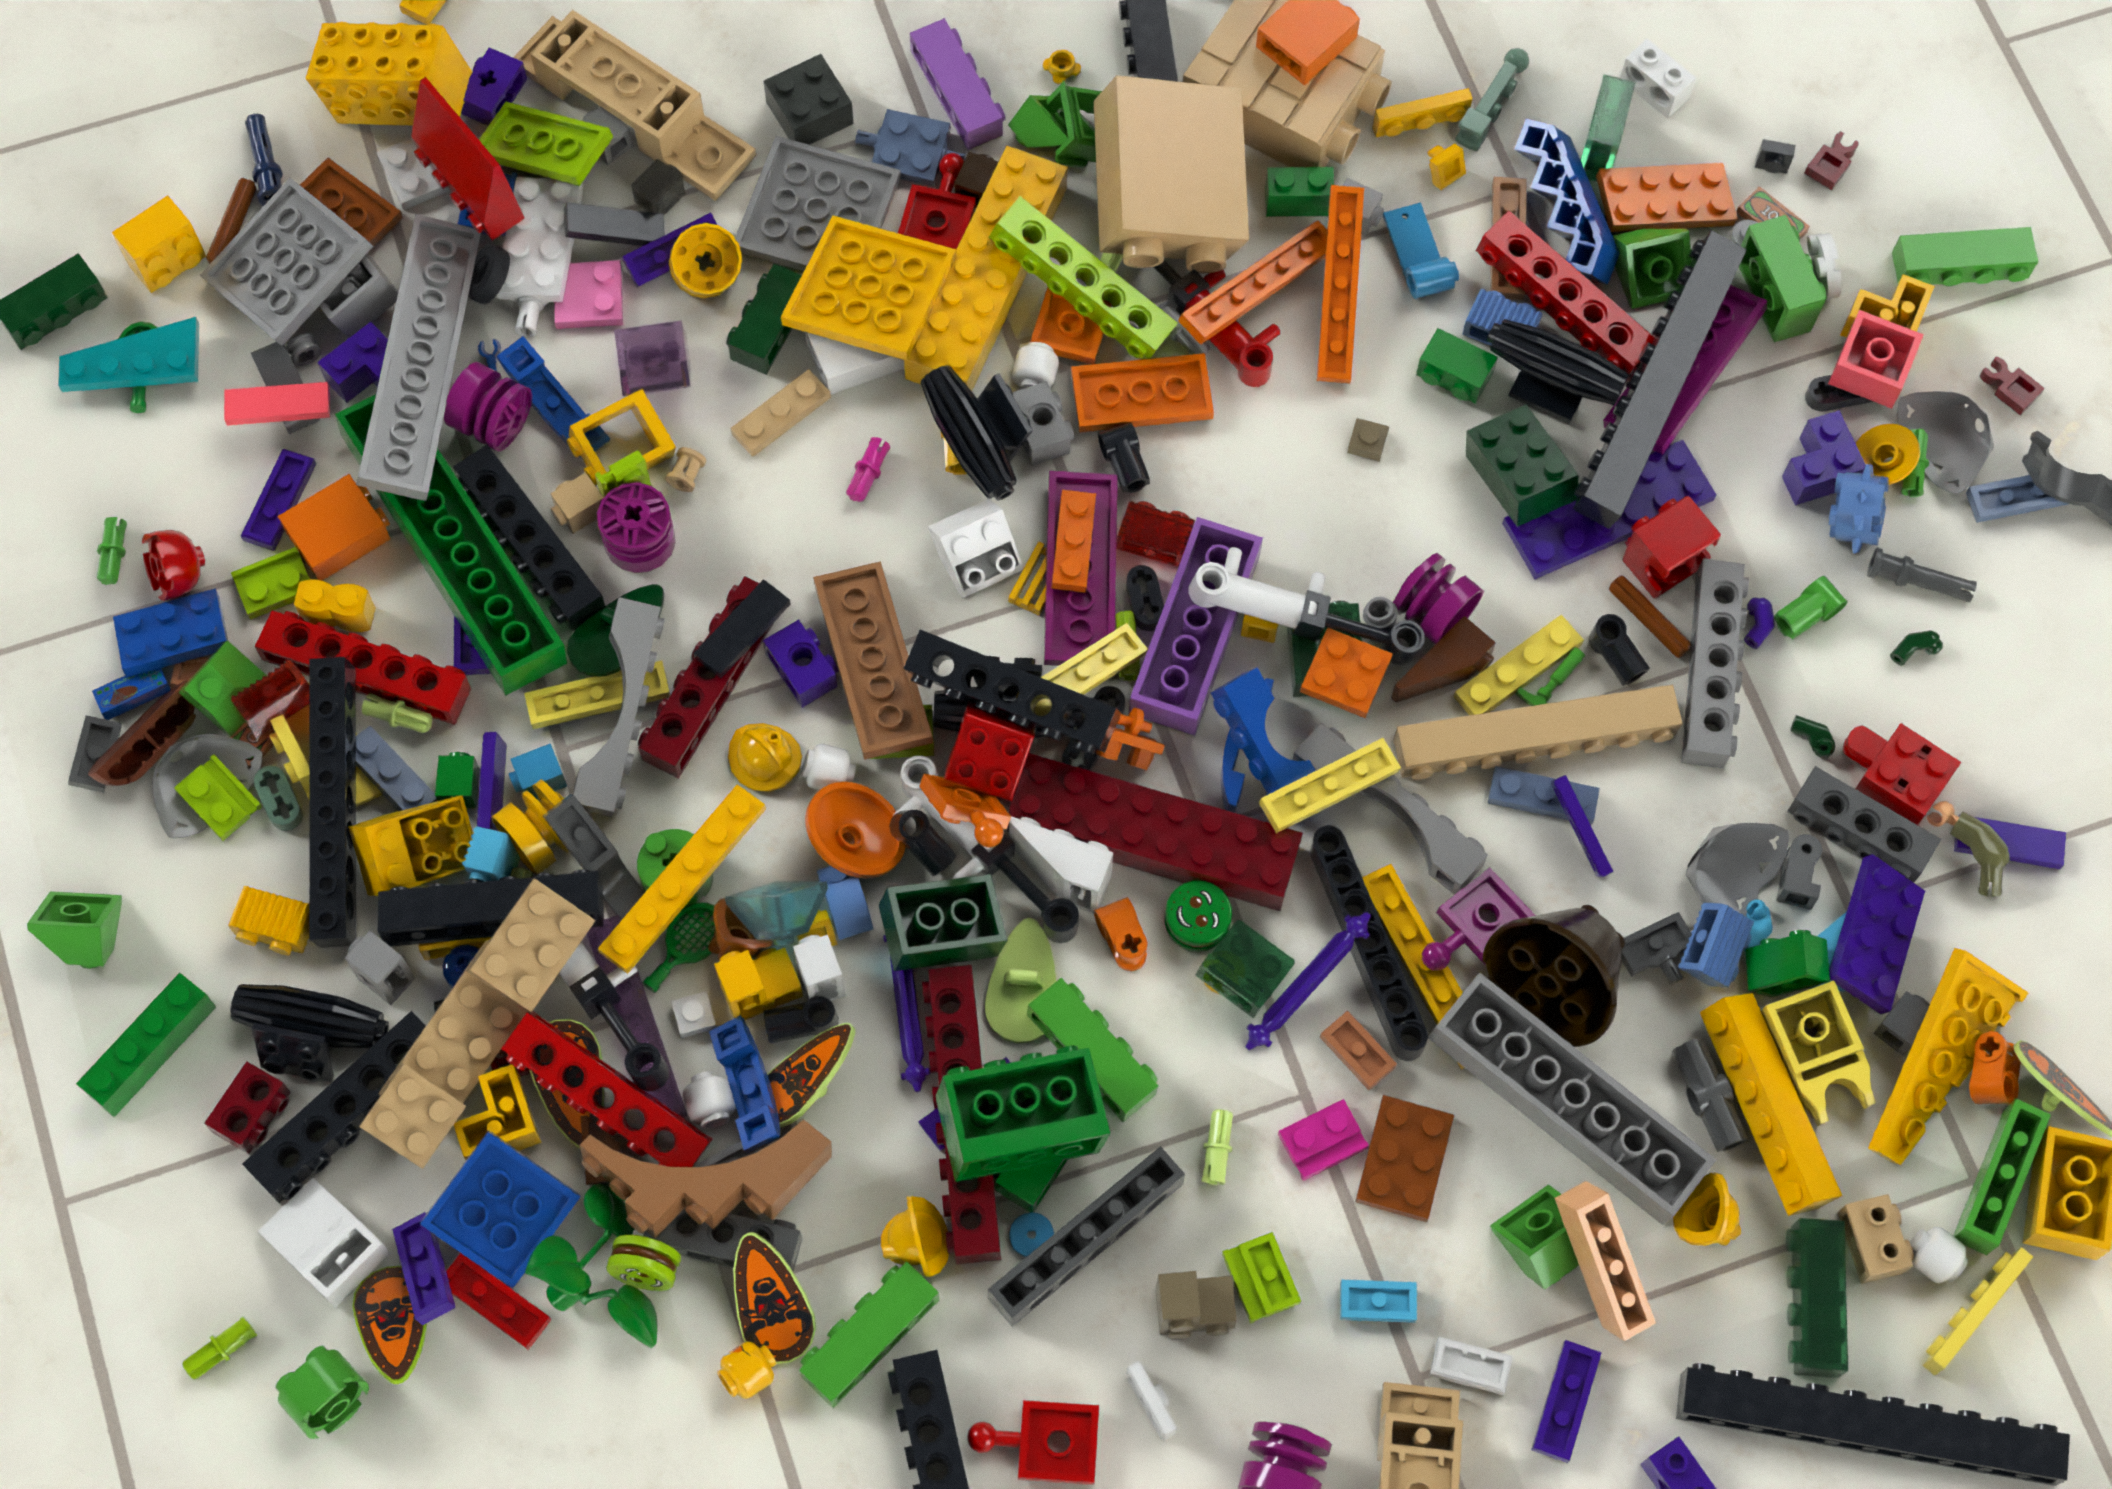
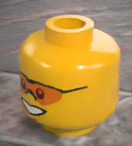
[717,1341,776,1399]

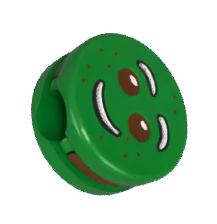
[1164,880,1232,952]

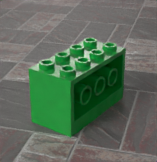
[935,1045,1111,1182]

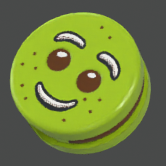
[606,1235,681,1291]

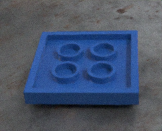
[420,1130,581,1289]

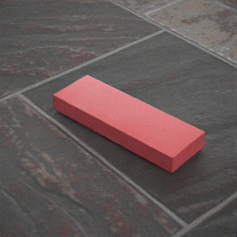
[224,382,330,426]

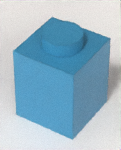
[508,743,567,799]

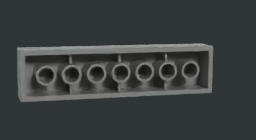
[1428,972,1716,1225]

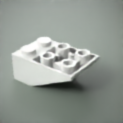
[1009,816,1113,913]
[258,1178,390,1308]

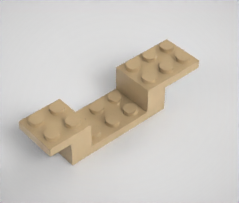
[513,10,757,201]
[359,878,596,1169]
[1377,1382,1463,1489]

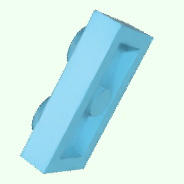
[1340,1280,1417,1323]

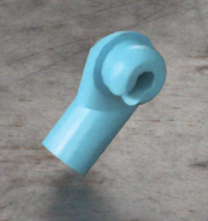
[1743,899,1773,953]

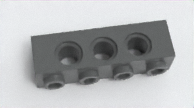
[1787,766,1942,883]
[643,1207,802,1272]

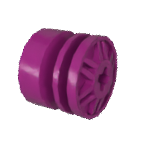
[443,362,532,452]
[597,482,676,573]
[1393,553,1484,644]
[1238,1421,1332,1489]

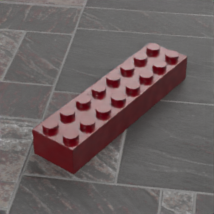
[1007,753,1303,912]

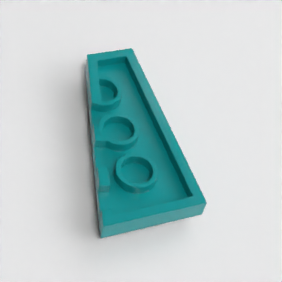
[58,317,199,392]

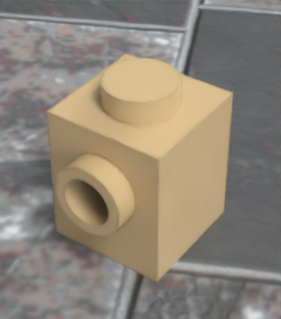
[550,472,604,534]

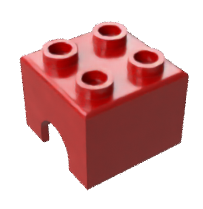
[1622,496,1721,599]
[944,701,1036,802]

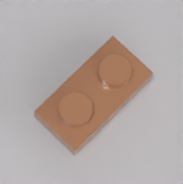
[1320,1010,1397,1091]

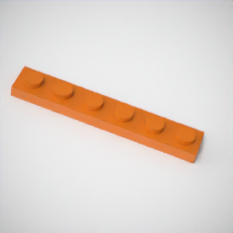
[1317,185,1364,384]
[1178,220,1327,345]

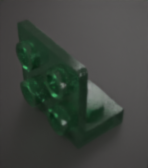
[1195,920,1295,1019]

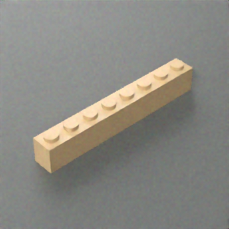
[1393,684,1683,780]

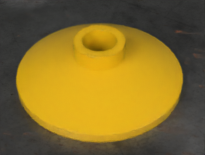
[1856,424,1920,485]

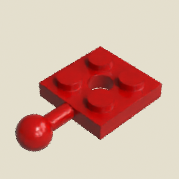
[898,153,976,250]
[967,1400,1099,1485]

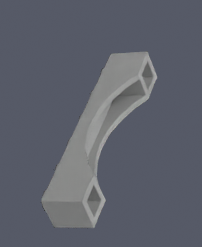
[573,597,665,817]
[1293,723,1488,895]

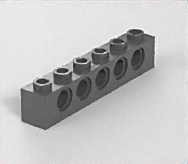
[988,1146,1185,1327]

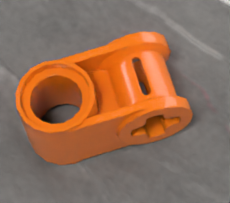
[1093,897,1148,971]
[1969,1031,2021,1105]

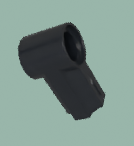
[1098,422,1150,493]
[1589,614,1650,686]
[889,809,957,876]
[764,996,839,1043]

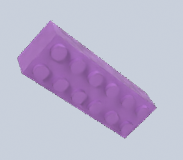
[1129,517,1263,736]

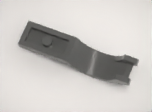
[2022,430,2112,525]
[542,794,645,920]

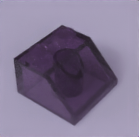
[614,320,691,397]

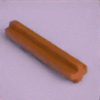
[206,178,257,264]
[1609,575,1692,658]

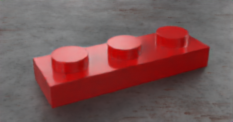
[446,1253,552,1350]

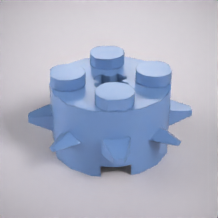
[1829,464,1889,554]

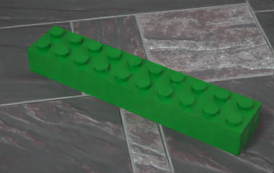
[335,394,567,696]

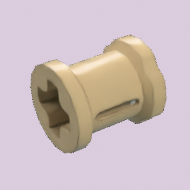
[665,447,707,492]

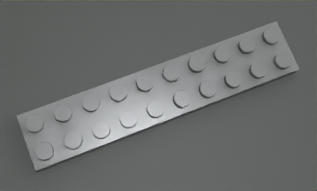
[356,214,481,501]

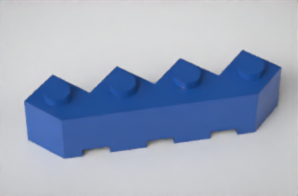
[1514,118,1620,285]

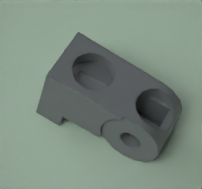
[1776,834,1822,910]

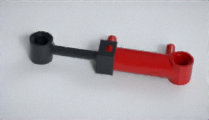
[1153,260,1281,387]

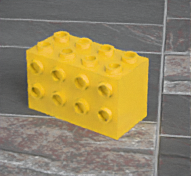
[305,22,472,126]

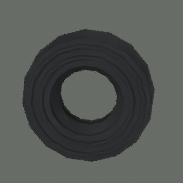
[468,243,510,304]

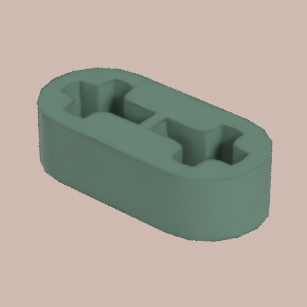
[253,765,303,831]

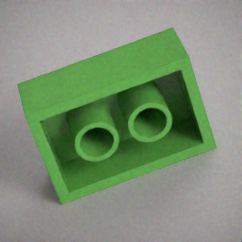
[1739,215,1827,343]

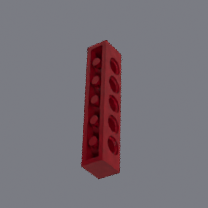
[638,576,774,779]

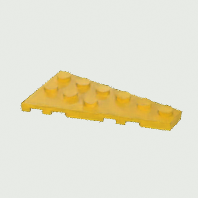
[1868,948,2029,1165]

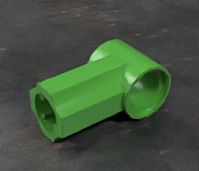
[1774,576,1848,640]

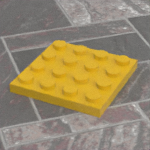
[781,216,957,361]

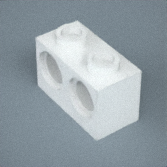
[1619,39,1696,119]
[793,935,846,1001]

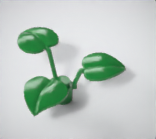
[525,1183,658,1348]

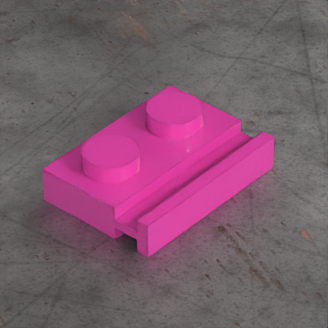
[1278,1099,1369,1181]

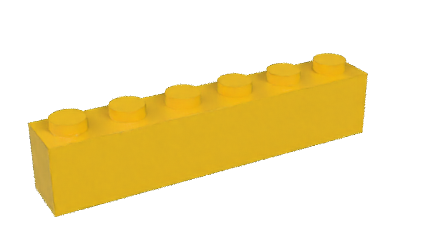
[1699,993,1843,1216]

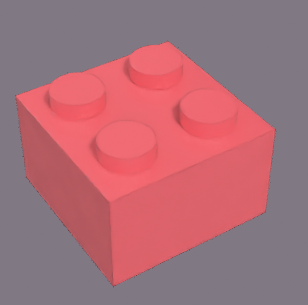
[1828,310,1924,409]

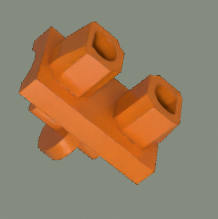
[1096,708,1165,770]

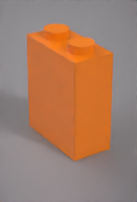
[1256,0,1360,86]
[277,474,391,581]

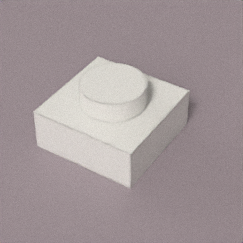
[671,991,716,1038]

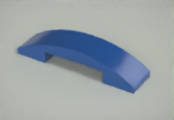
[496,336,610,460]
[1221,678,1274,813]
[709,1015,780,1153]

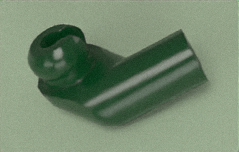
[1790,715,1835,758]

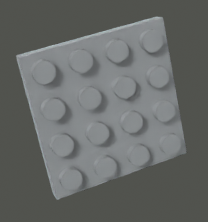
[735,136,901,271]
[200,178,373,346]

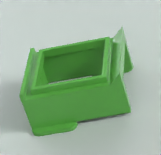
[1046,81,1102,168]

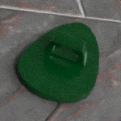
[567,584,664,676]

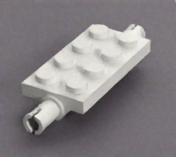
[496,177,584,337]

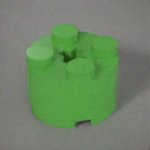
[637,829,713,908]
[275,1345,369,1439]

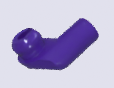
[1744,597,1775,649]

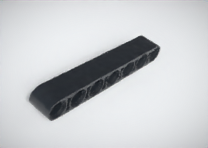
[1310,825,1428,1061]

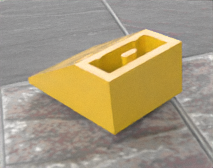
[348,795,473,896]

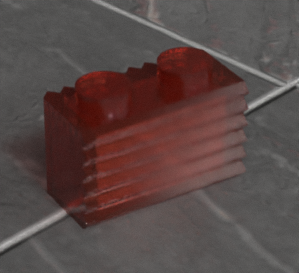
[1116,501,1195,567]
[231,660,309,739]

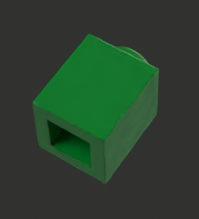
[435,752,479,808]

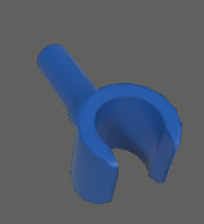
[478,339,501,371]

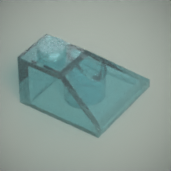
[725,881,828,945]

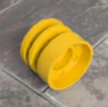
[669,223,742,299]
[491,780,569,875]

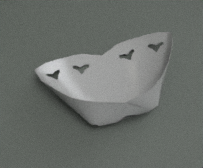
[1897,391,1994,494]
[152,734,263,838]
[1686,823,1789,917]

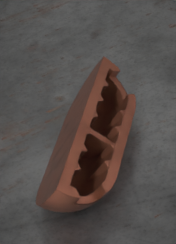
[88,680,196,786]

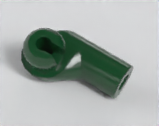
[1890,630,1943,666]

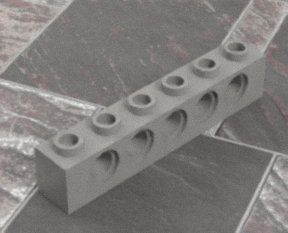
[1681,558,1749,768]

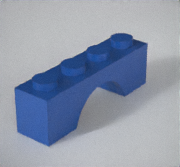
[1211,667,1316,795]

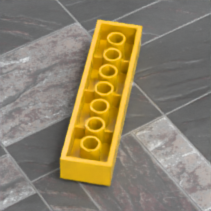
[904,145,1068,391]

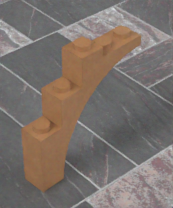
[580,1119,832,1239]

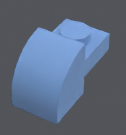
[816,866,873,940]

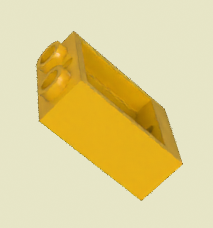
[567,389,676,486]

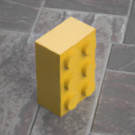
[2022,1126,2112,1260]

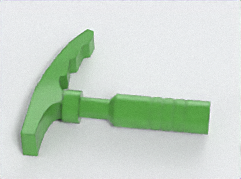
[1515,647,1585,706]

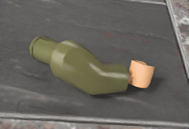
[1927,801,2010,897]

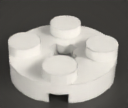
[1807,233,1841,301]

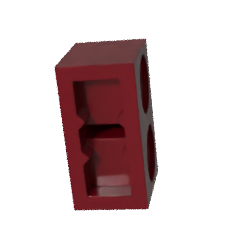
[204,1061,291,1154]

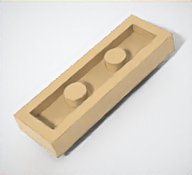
[730,369,831,457]

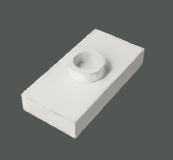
[1429,1337,1513,1395]
[1126,1361,1177,1441]

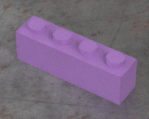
[910,18,1006,150]

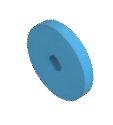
[1009,1212,1054,1257]

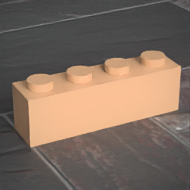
[1554,1181,1656,1341]

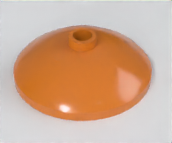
[805,782,906,879]

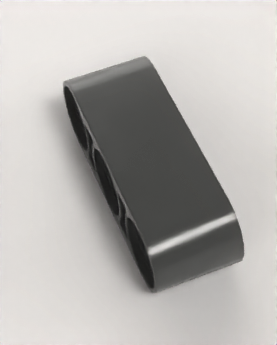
[251,342,320,434]

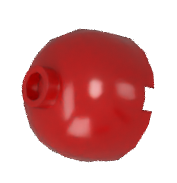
[142,530,205,601]

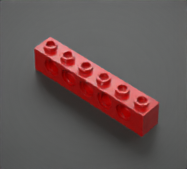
[1475,211,1655,378]
[254,610,471,725]
[501,1011,713,1167]

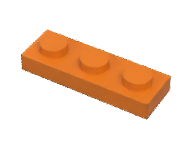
[1051,489,1096,593]

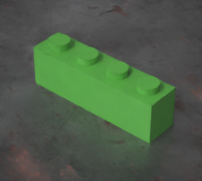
[1892,227,2038,286]
[1027,978,1159,1122]
[1953,1098,2051,1256]
[799,1261,940,1408]

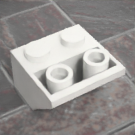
[928,499,1024,598]

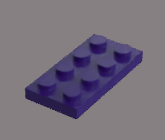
[1829,854,1925,1015]

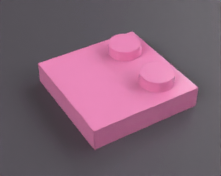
[554,260,623,329]

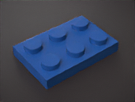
[113,588,228,678]

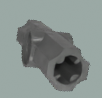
[1672,1038,1748,1152]

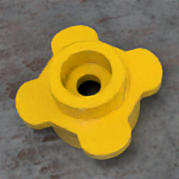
[1043,50,1081,84]

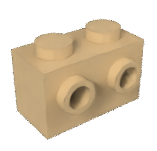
[1837,1194,1914,1284]

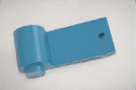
[1383,202,1459,299]

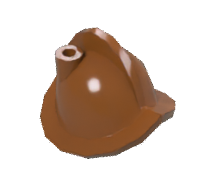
[708,897,781,961]

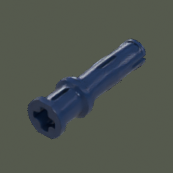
[245,113,283,206]

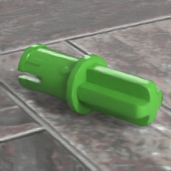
[1901,429,1929,497]
[97,517,127,585]

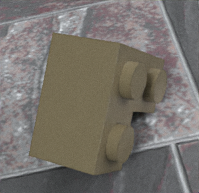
[1155,1271,1237,1339]

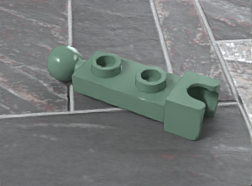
[1455,48,1529,151]

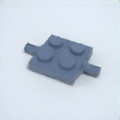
[855,109,966,186]

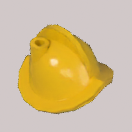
[728,723,802,792]
[1673,1172,1741,1246]
[881,1196,949,1277]

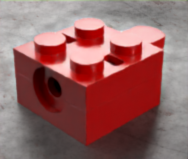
[1843,723,1962,825]

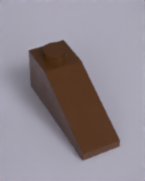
[1391,616,1496,703]

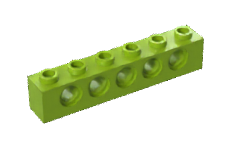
[989,196,1178,360]

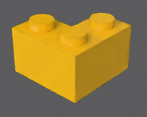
[1840,274,1935,338]
[714,947,803,1020]
[454,1065,542,1160]

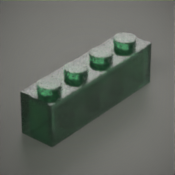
[1786,1218,1848,1378]

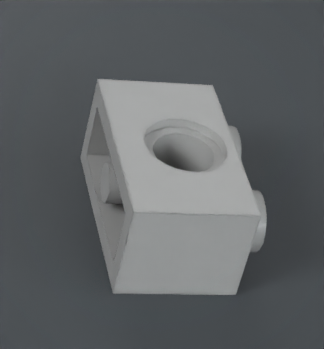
[1013,381,1074,466]

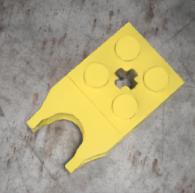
[1761,980,1875,1126]

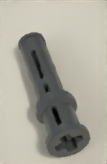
[1867,547,1977,602]

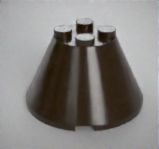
[1482,905,1625,1047]

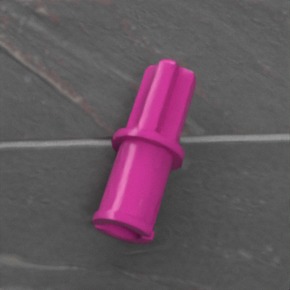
[846,437,891,502]

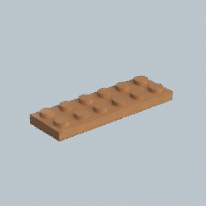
[813,561,933,760]

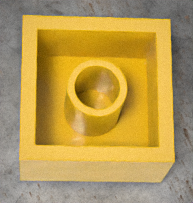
[112,195,206,293]

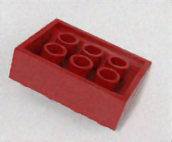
[411,77,525,241]

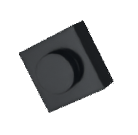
[1754,139,1796,174]

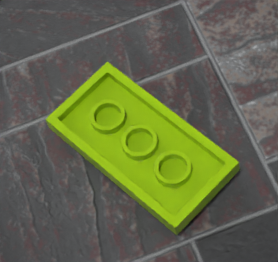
[479,101,614,186]

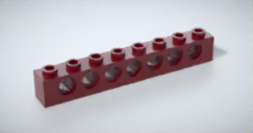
[922,965,1001,1265]

